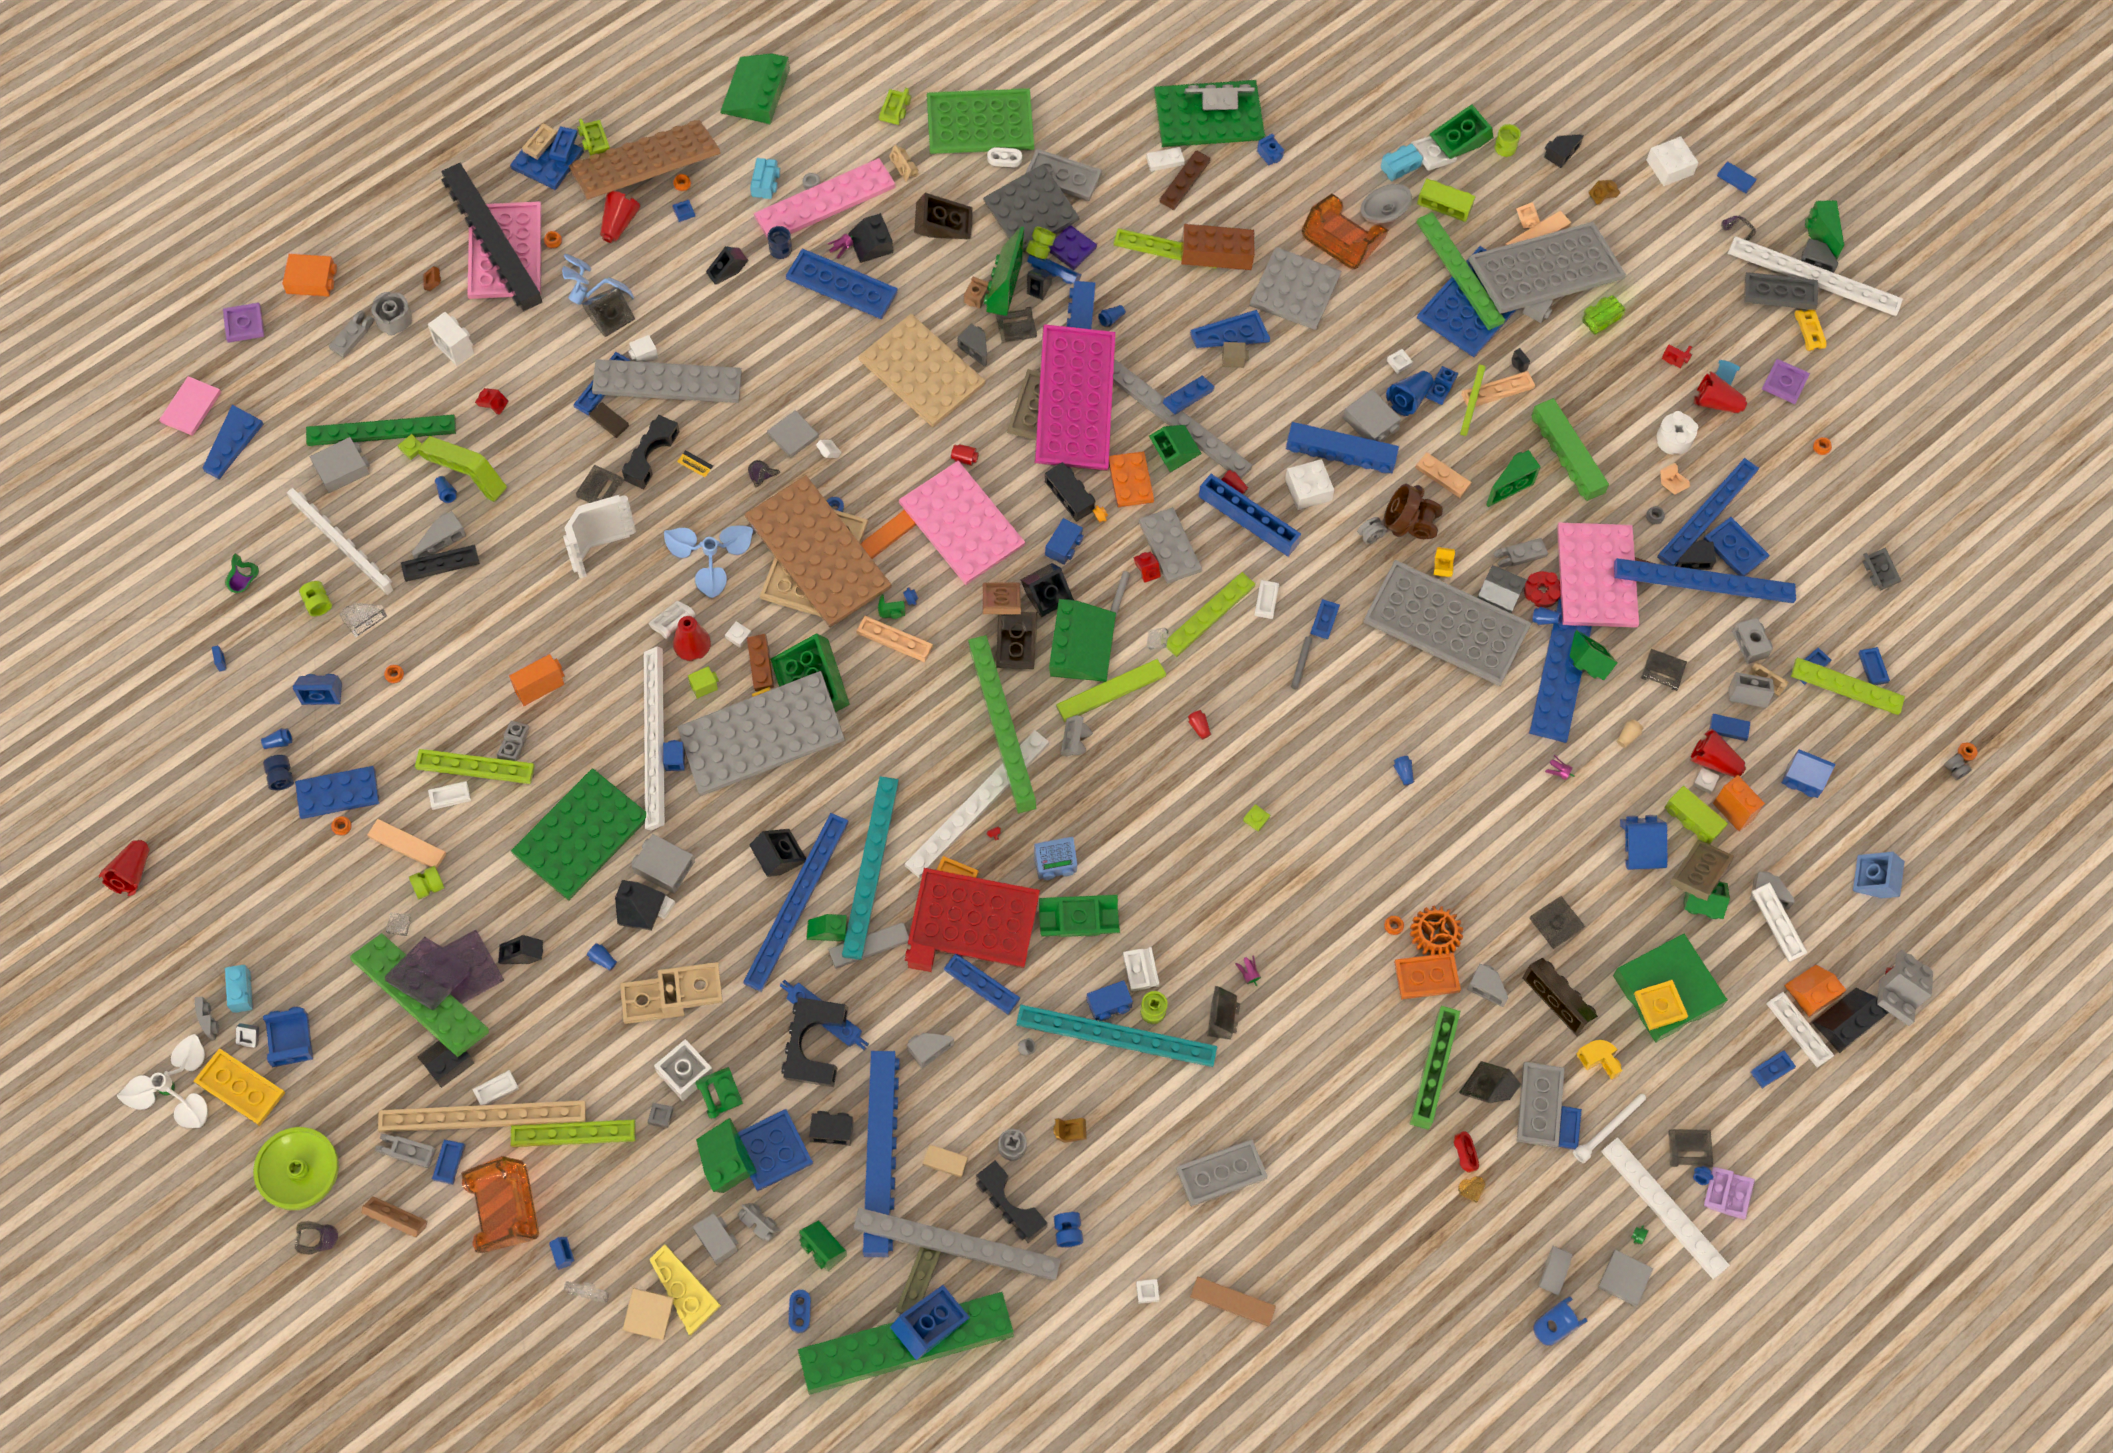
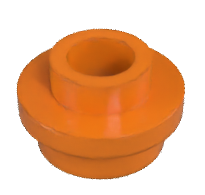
[673,174,691,191]
[544,231,562,248]
[1813,437,1832,455]
[384,665,404,683]
[1958,742,1978,761]
[331,816,352,836]
[1384,916,1404,935]

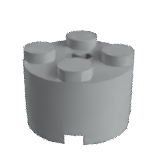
[371,291,412,335]

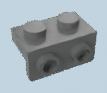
[1862,548,1902,591]

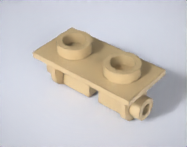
[889,144,919,182]
[1748,662,1789,697]

